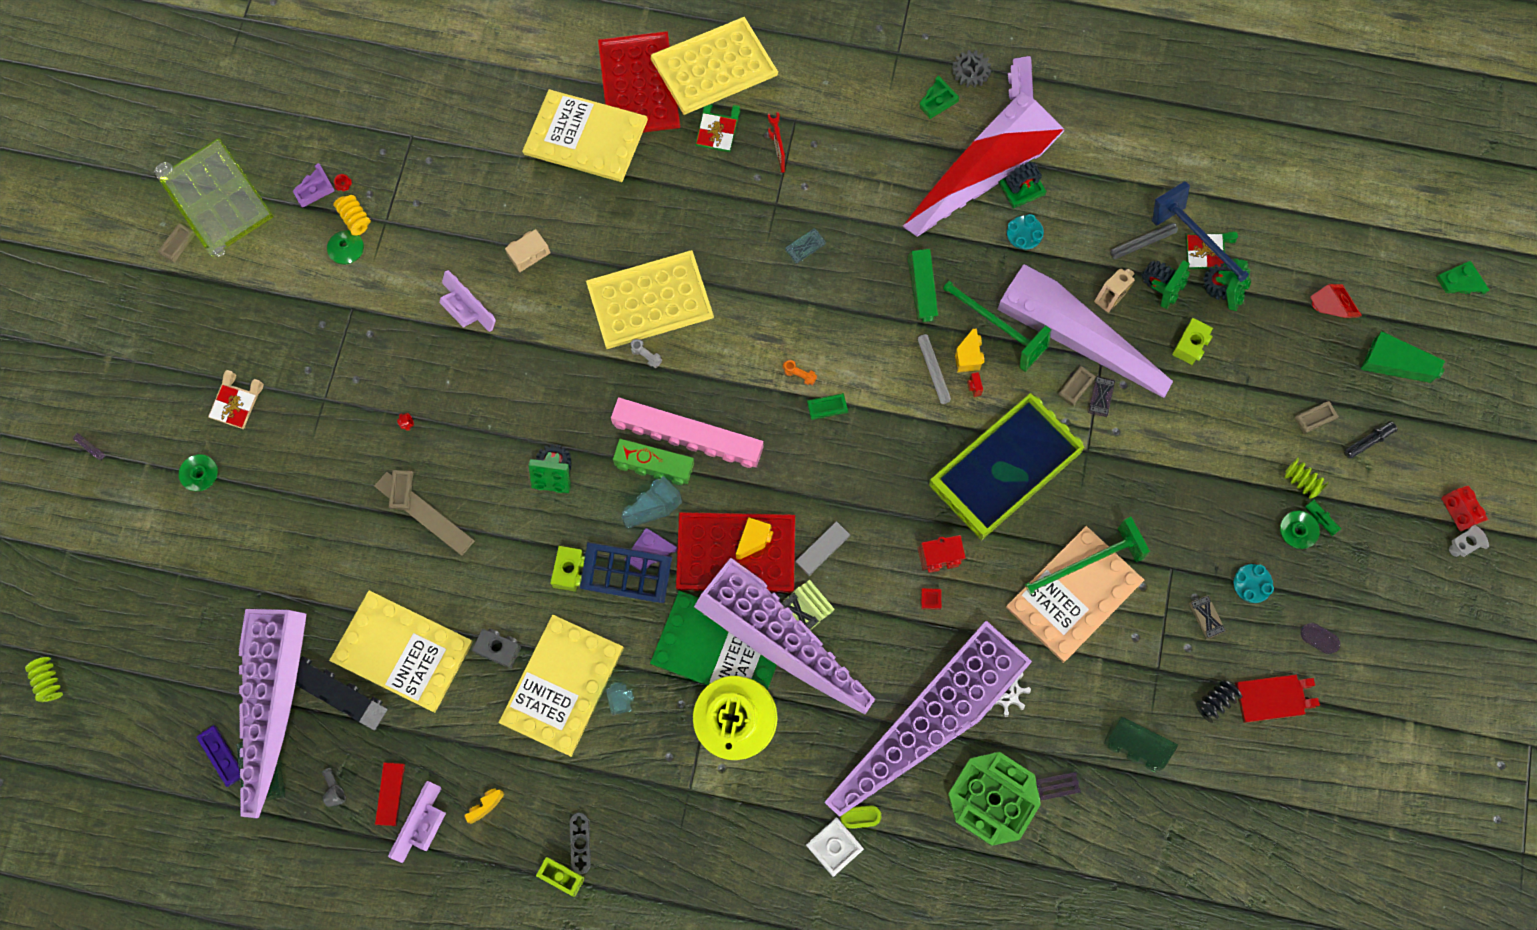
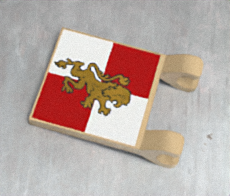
[208,370,264,429]

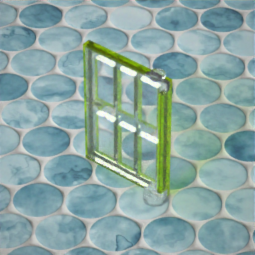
[154,138,274,257]

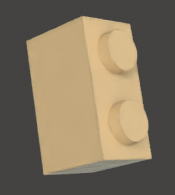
[505,229,550,272]

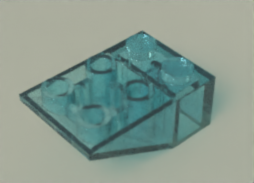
[621,476,682,528]

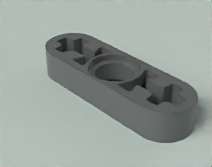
[570,813,591,874]

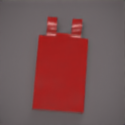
[1235,675,1320,723]

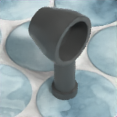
[322,768,346,807]

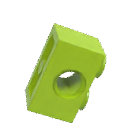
[1172,318,1213,365]
[550,546,585,592]
[536,857,585,897]

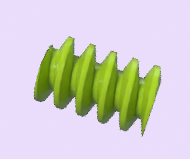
[1284,457,1329,499]
[25,657,63,702]

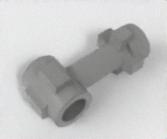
[630,339,662,368]

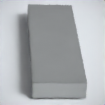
[795,521,850,576]

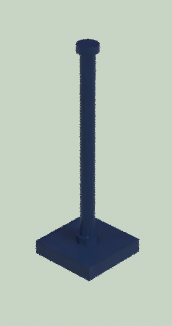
[1152,181,1249,282]

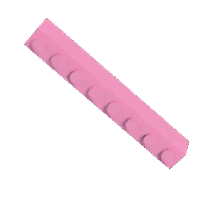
[611,397,763,468]

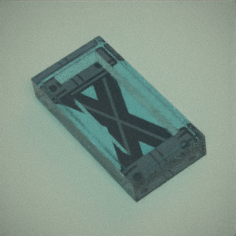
[785,228,826,264]

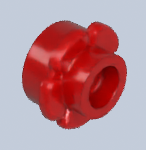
[334,174,352,192]
[397,413,414,431]

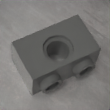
[472,628,521,669]

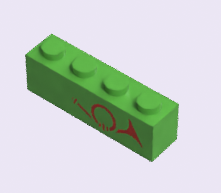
[613,439,694,485]

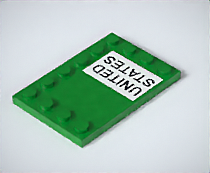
[650,591,777,690]

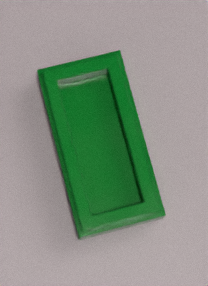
[807,393,848,420]

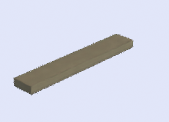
[374,472,475,556]

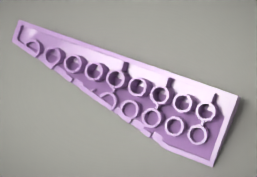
[694,558,875,714]

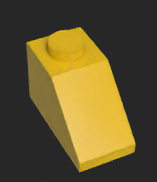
[736,518,773,559]

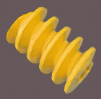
[333,195,371,236]

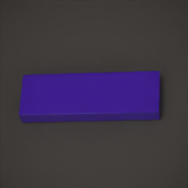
[196,725,242,787]

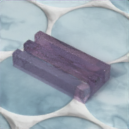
[1036,772,1081,801]

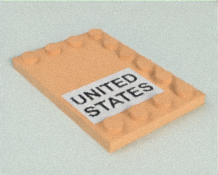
[1006,526,1144,663]

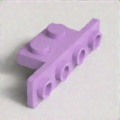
[1008,56,1033,100]
[439,270,496,332]
[388,781,446,863]

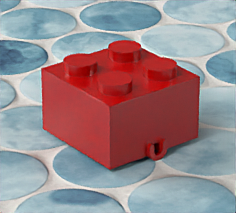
[918,535,966,573]

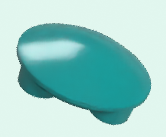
[1007,214,1044,250]
[1234,564,1274,603]

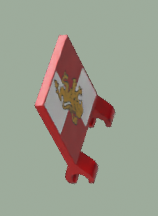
[768,112,785,173]

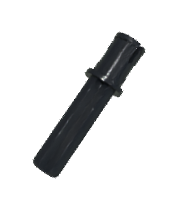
[1344,421,1398,459]

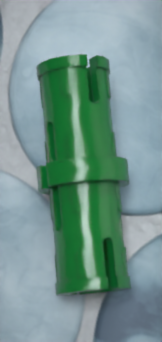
[1305,499,1342,536]

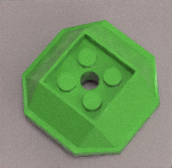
[948,752,1041,846]

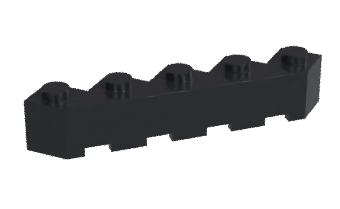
[295,656,388,731]

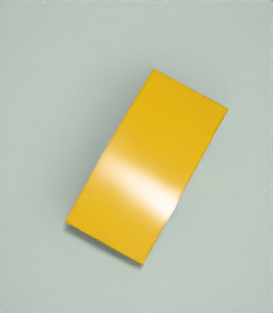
[465,788,504,824]

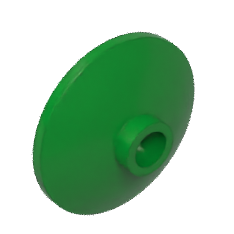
[327,230,364,265]
[179,454,218,492]
[1280,511,1320,549]

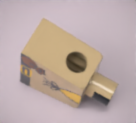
[1094,269,1135,313]

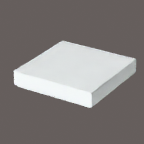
[806,817,864,877]

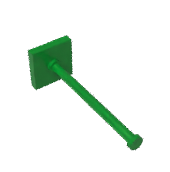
[943,281,1052,372]
[1025,517,1150,595]

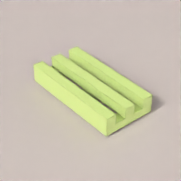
[794,580,835,622]

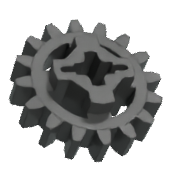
[952,50,991,88]

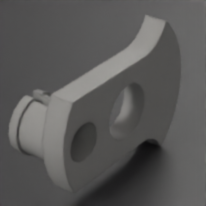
[1449,525,1489,557]

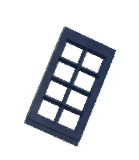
[580,542,672,603]

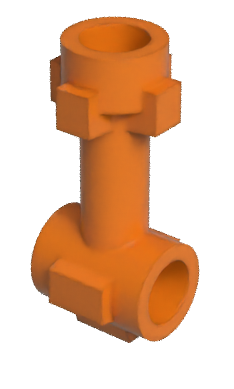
[783,360,818,386]

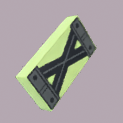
[781,592,820,631]

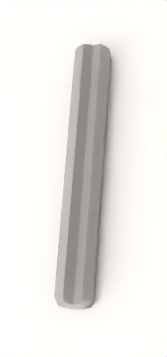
[918,334,951,404]

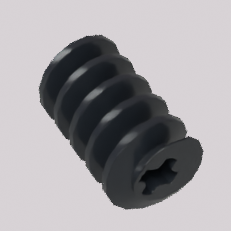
[1196,680,1243,723]

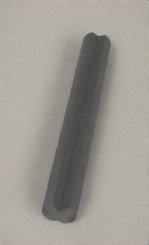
[1110,223,1178,259]

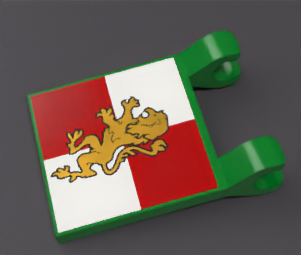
[695,103,740,152]
[1186,232,1239,269]

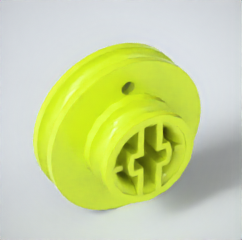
[693,676,778,760]

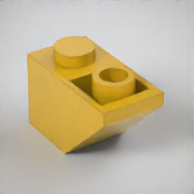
[955,329,984,372]

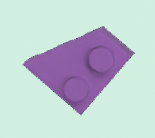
[293,163,335,208]
[624,528,677,571]

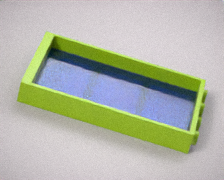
[929,393,1084,541]

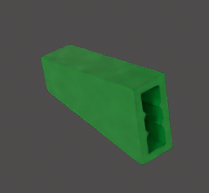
[907,249,938,322]
[1361,331,1445,383]

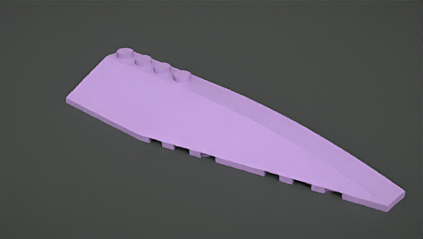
[825,621,1032,816]

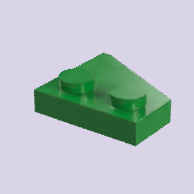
[920,76,959,119]
[1436,261,1490,294]

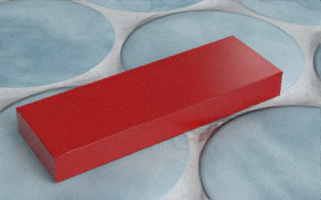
[375,763,405,826]

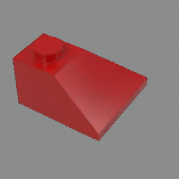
[1310,284,1362,318]

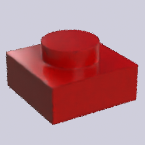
[967,372,983,397]
[921,588,942,610]

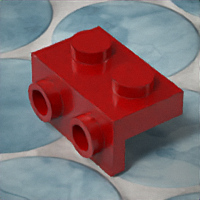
[1441,485,1488,531]

